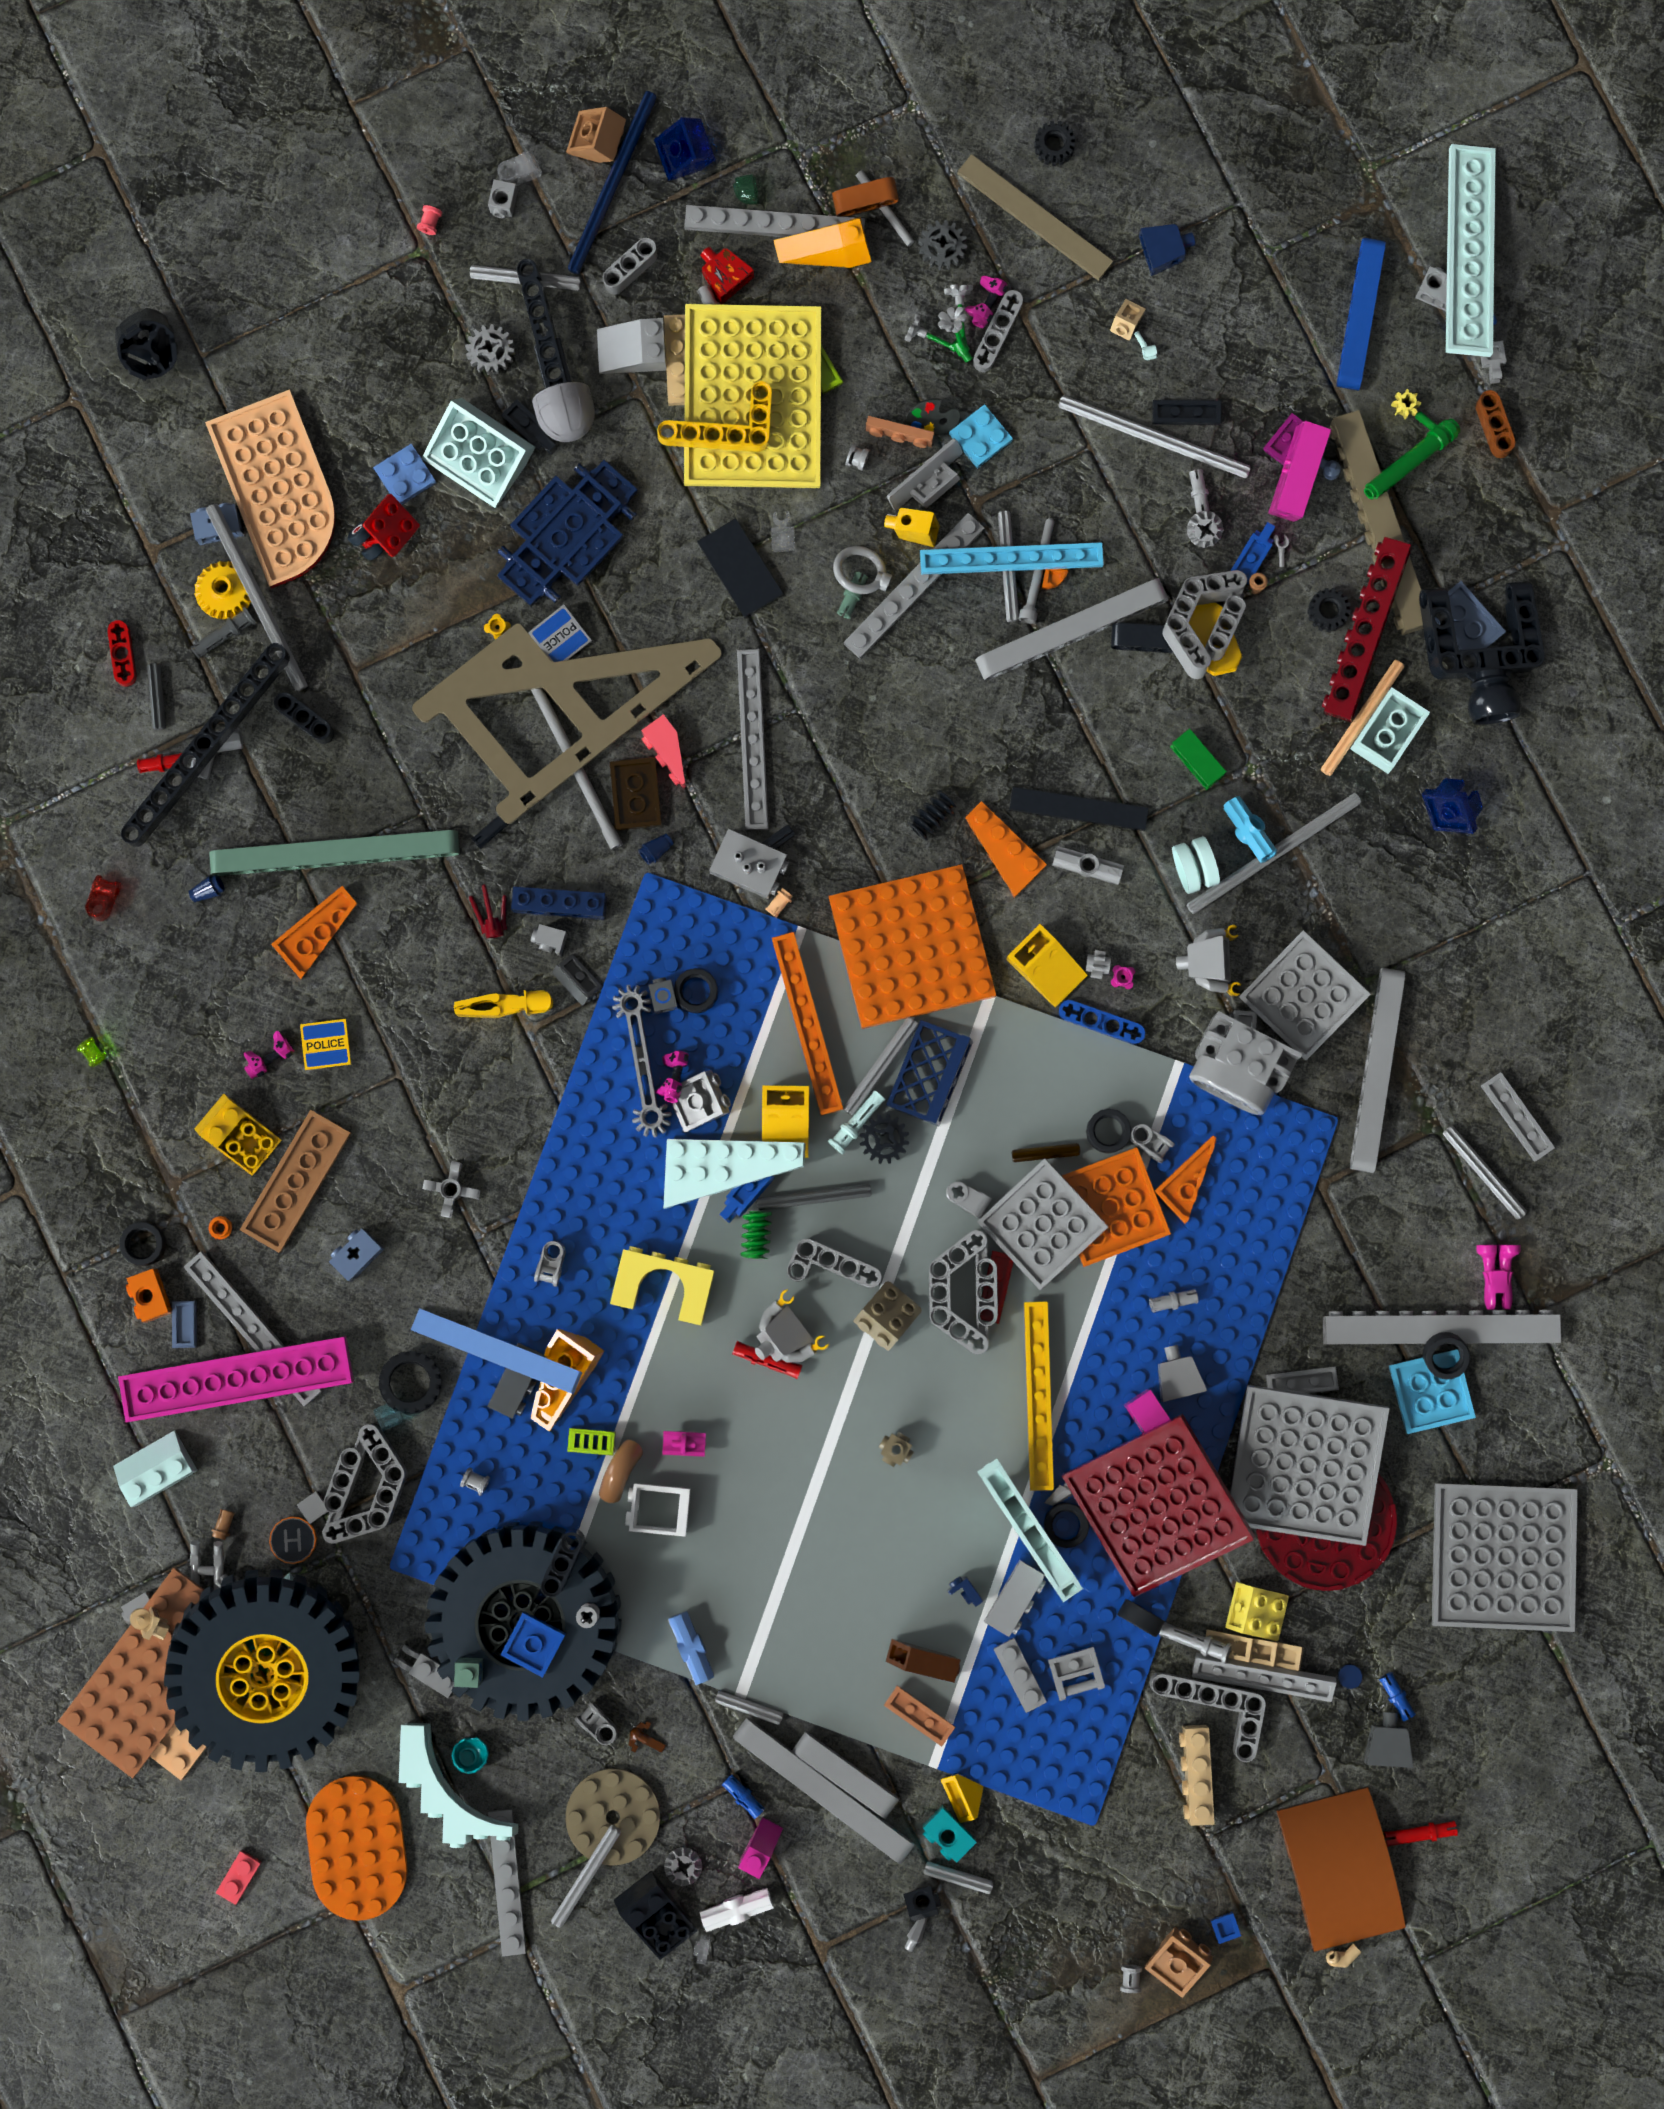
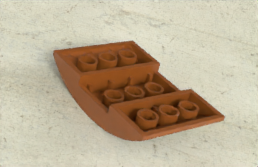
[1276,1787,1406,1952]

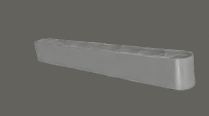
[975,578,1169,681]
[1350,968,1405,1173]
[732,1717,915,1864]

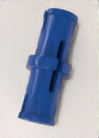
[1379,1672,1416,1721]
[722,1774,765,1819]

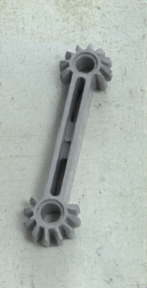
[612,985,672,1138]

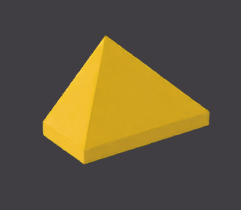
[941,1774,984,1823]

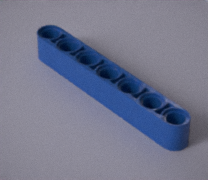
[1336,237,1386,391]

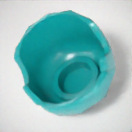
[451,1737,489,1774]

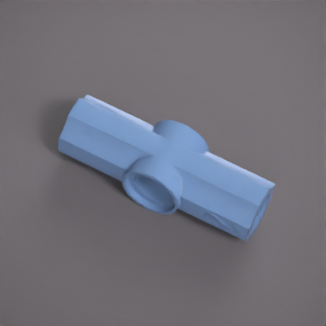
[668,1611,714,1685]

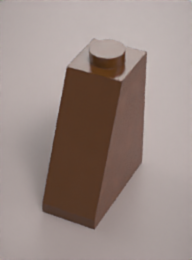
[885,1639,961,1683]

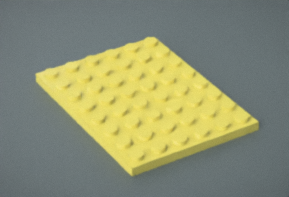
[684,304,821,488]

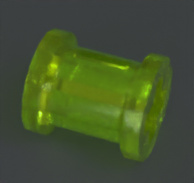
[77,1037,107,1068]

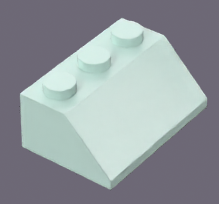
[113,1430,198,1507]

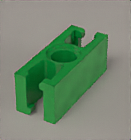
[1170,728,1226,791]

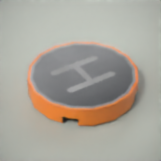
[269,1517,317,1564]

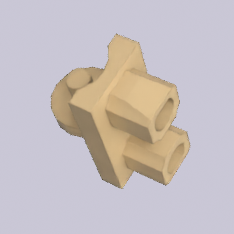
[130,1606,170,1640]

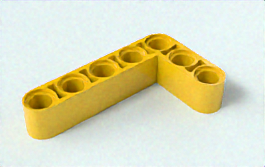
[657,381,772,452]

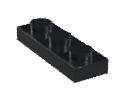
[1152,400,1221,425]

